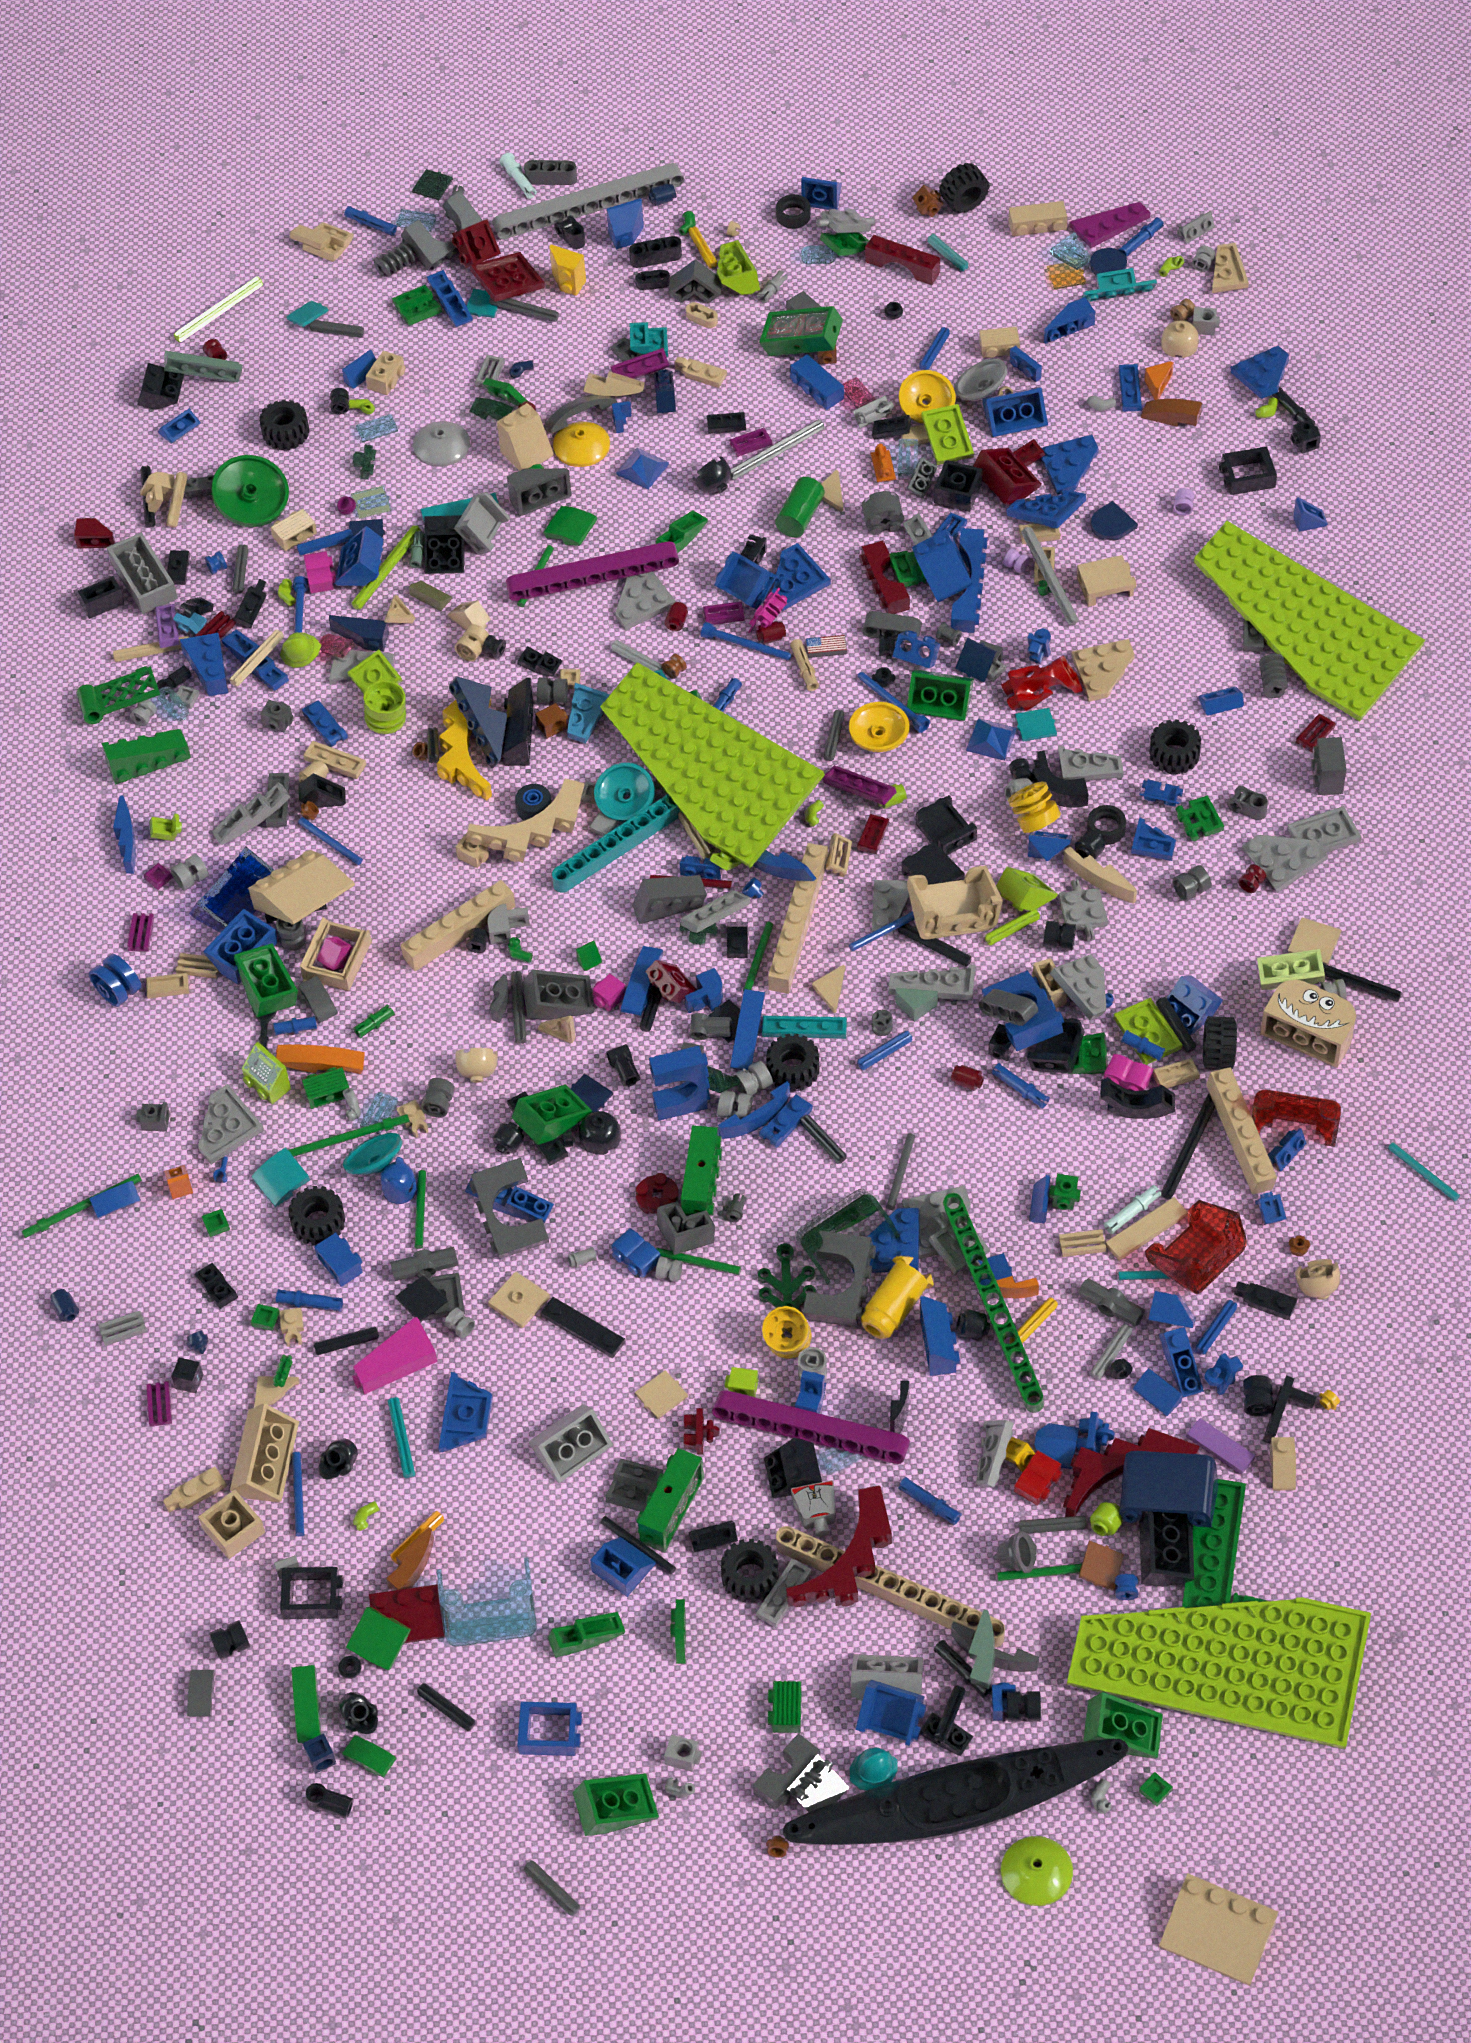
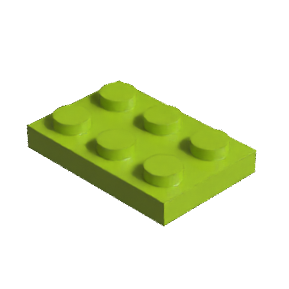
[921,404,974,465]
[1113,998,1182,1065]

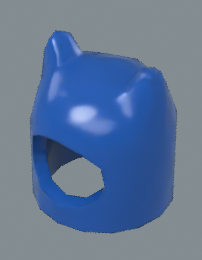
[380,1157,417,1204]

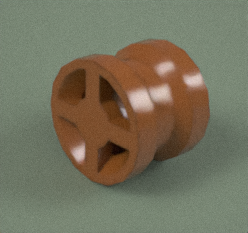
[662,654,687,679]

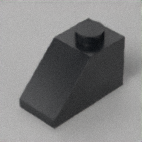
[298,773,346,808]

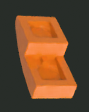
[996,1276,1039,1299]

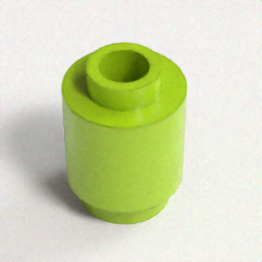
[877,784,907,809]

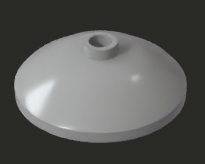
[955,358,1007,401]
[413,421,470,467]

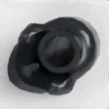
[319,1438,358,1480]
[338,1692,378,1734]

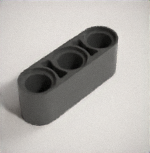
[524,160,578,185]
[862,611,922,643]
[978,989,1038,1026]

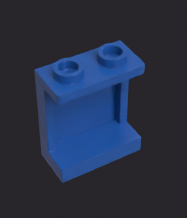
[714,551,777,609]
[855,1680,927,1746]

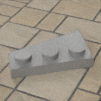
[329,649,395,685]
[1058,746,1124,781]

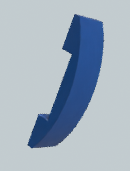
[718,1081,790,1139]

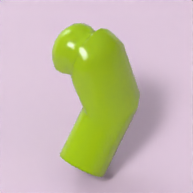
[1159,256,1184,277]
[349,399,375,414]
[277,578,296,606]
[804,799,824,827]
[353,1501,380,1531]

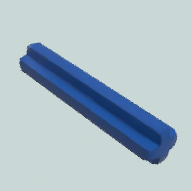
[919,327,950,370]
[297,529,354,556]
[857,1031,913,1070]
[1195,1300,1237,1355]

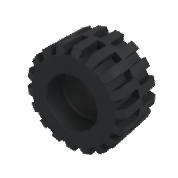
[939,163,990,213]
[259,399,309,450]
[1149,719,1201,774]
[1203,1016,1237,1070]
[766,1033,820,1092]
[288,1186,345,1246]
[721,1539,779,1603]

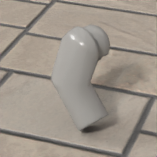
[1087,396,1116,412]
[343,1088,361,1121]
[665,1777,695,1799]
[1091,1779,1111,1814]

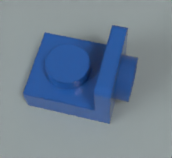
[612,401,632,433]
[1255,1192,1287,1225]
[992,1682,1016,1721]

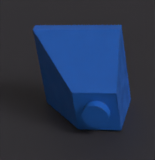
[606,198,644,250]

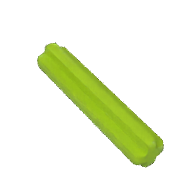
[985,909,1040,945]

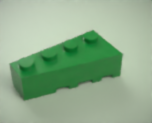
[101,729,191,785]

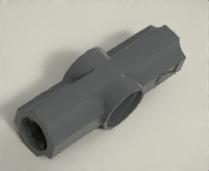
[390,1246,459,1281]
[1078,1278,1145,1327]

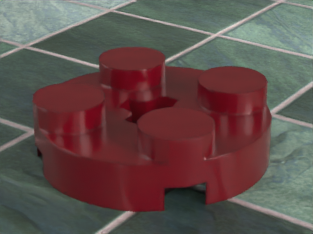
[636,1173,679,1216]

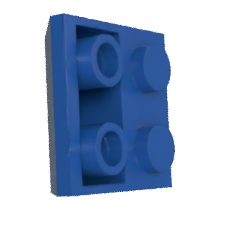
[1159,975,1223,1035]
[590,1537,656,1597]

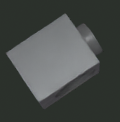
[1193,307,1220,335]
[664,1734,702,1772]

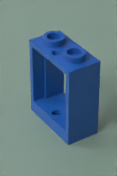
[517,1701,582,1756]

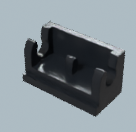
[741,535,767,565]

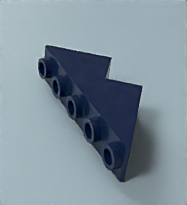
[449,676,507,768]

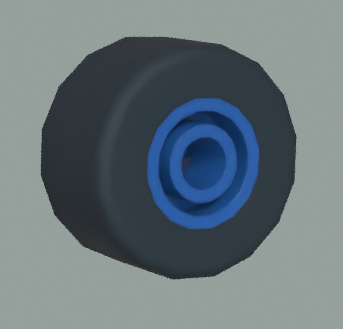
[515,784,552,821]

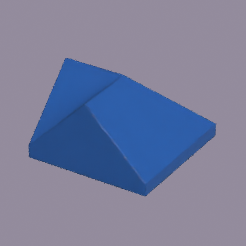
[801,177,842,210]
[616,448,669,490]
[966,718,1017,761]
[1028,831,1073,861]
[1149,1291,1196,1328]

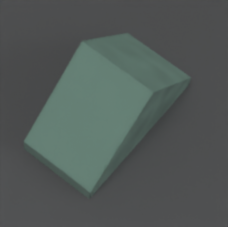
[895,988,938,1022]

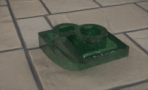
[469,397,513,421]

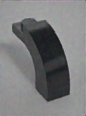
[1032,750,1089,808]
[1100,1077,1175,1119]

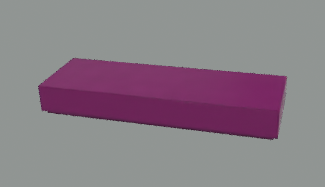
[610,348,670,379]

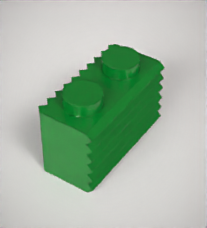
[302,1067,350,1109]
[768,1681,802,1733]

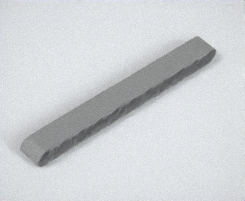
[492,163,684,239]

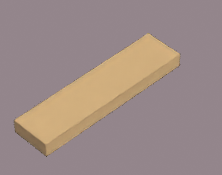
[1106,1197,1188,1261]

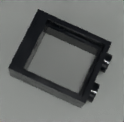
[1219,446,1277,495]
[280,1567,344,1620]

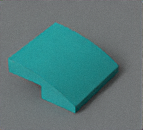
[629,322,668,357]
[251,1147,310,1207]

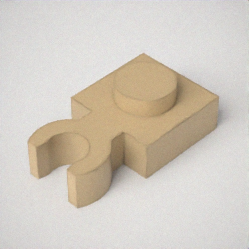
[397,1099,429,1138]
[279,1308,304,1347]

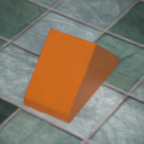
[1144,361,1174,400]
[164,1165,193,1199]

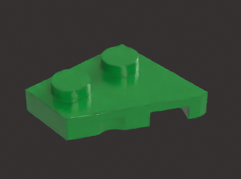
[483,378,529,406]
[670,1599,686,1664]

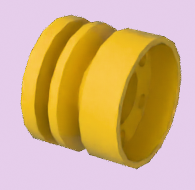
[1007,782,1061,833]
[762,1306,812,1359]

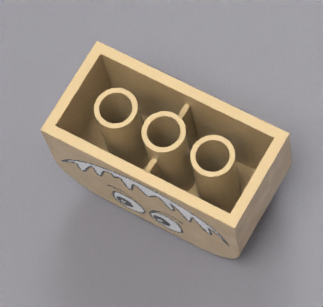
[1260,980,1356,1068]

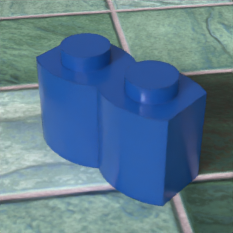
[611,1228,661,1278]

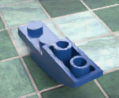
[465,1171,554,1223]

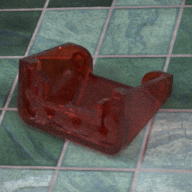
[1252,1090,1341,1147]
[1145,1200,1247,1294]

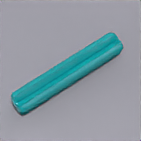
[927,234,969,271]

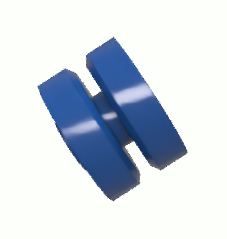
[88,953,142,1007]

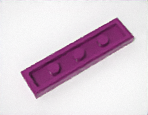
[822,765,897,805]

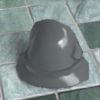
[993,1531,1037,1573]

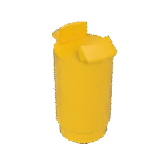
[861,1256,934,1339]

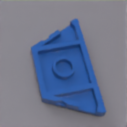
[438,1372,493,1453]

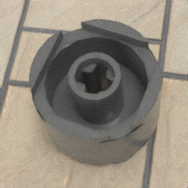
[861,491,904,535]

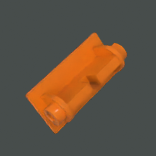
[870,443,896,482]

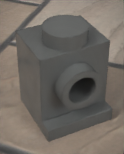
[136,1102,170,1132]

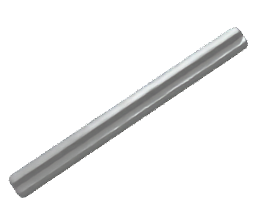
[1021,527,1079,626]

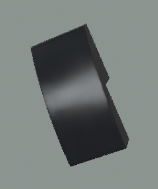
[517,646,563,677]
[194,1263,238,1309]
[920,1712,973,1756]

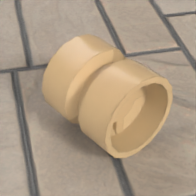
[454,624,489,662]

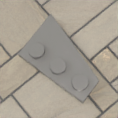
[872,880,909,936]
[976,1420,1014,1488]

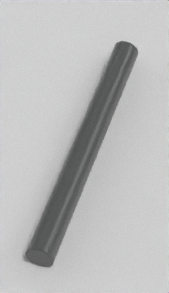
[886,1133,915,1210]

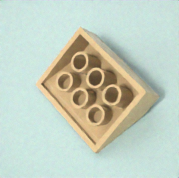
[248,850,355,924]
[1159,1873,1279,1986]

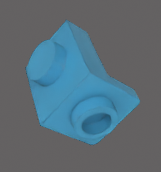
[173,613,207,635]

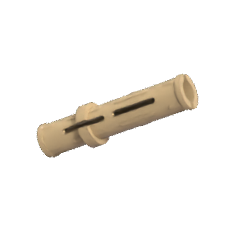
[790,639,819,691]

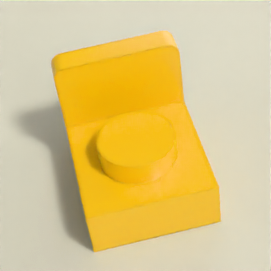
[1005,1437,1035,1472]

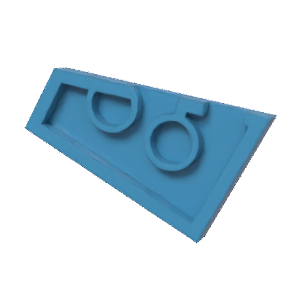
[567,683,610,744]

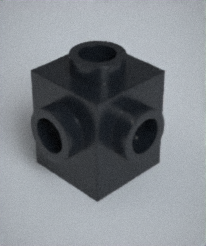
[1291,419,1321,454]

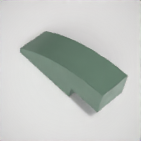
[968,1609,995,1689]

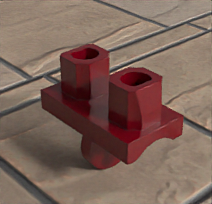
[684,1408,720,1455]

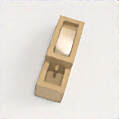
[583,371,645,396]

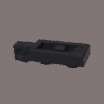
[233,579,267,629]
[1234,1281,1298,1320]

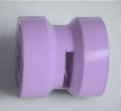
[1174,488,1195,516]
[1003,548,1030,574]

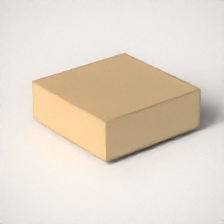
[560,669,581,689]

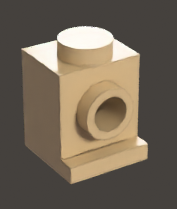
[456,833,489,868]

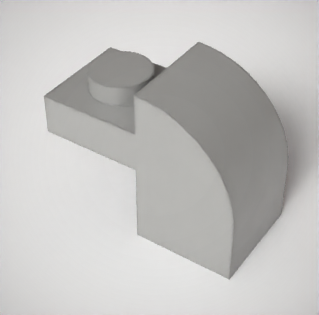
[488,904,530,945]

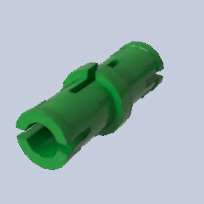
[353,1004,395,1039]

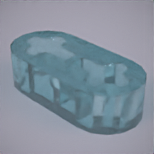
[801,245,836,264]
[158,686,189,721]

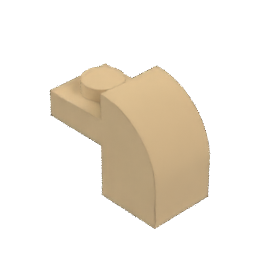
[140,472,175,513]

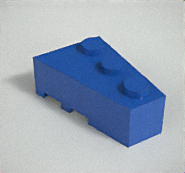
[179,633,229,696]

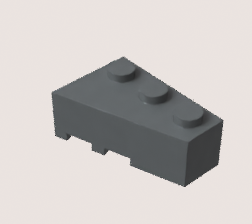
[632,875,707,924]

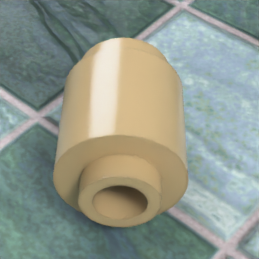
[299,760,329,783]

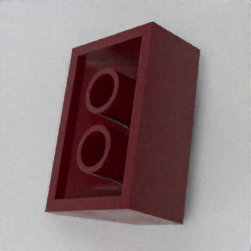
[973,447,1042,505]
[369,1584,445,1644]

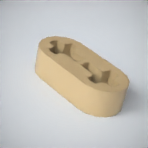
[686,302,718,328]

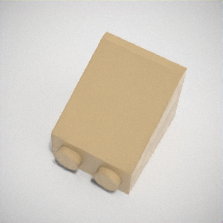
[497,403,554,471]

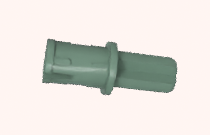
[409,531,425,568]

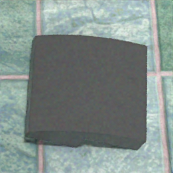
[606,1458,663,1511]

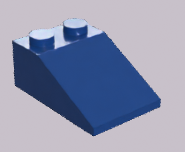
[912,529,973,603]

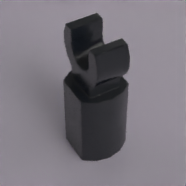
[157,665,192,695]

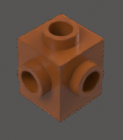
[912,184,944,217]

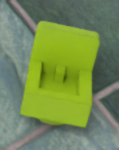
[149,813,182,841]

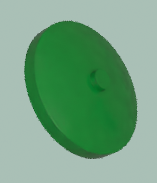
[211,455,289,527]

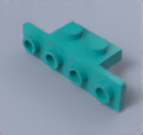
[1082,268,1157,302]

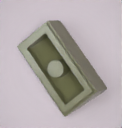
[408,581,453,611]

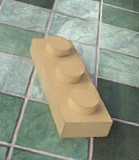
[303,741,366,779]

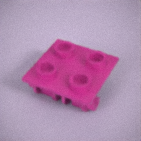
[748,588,787,633]

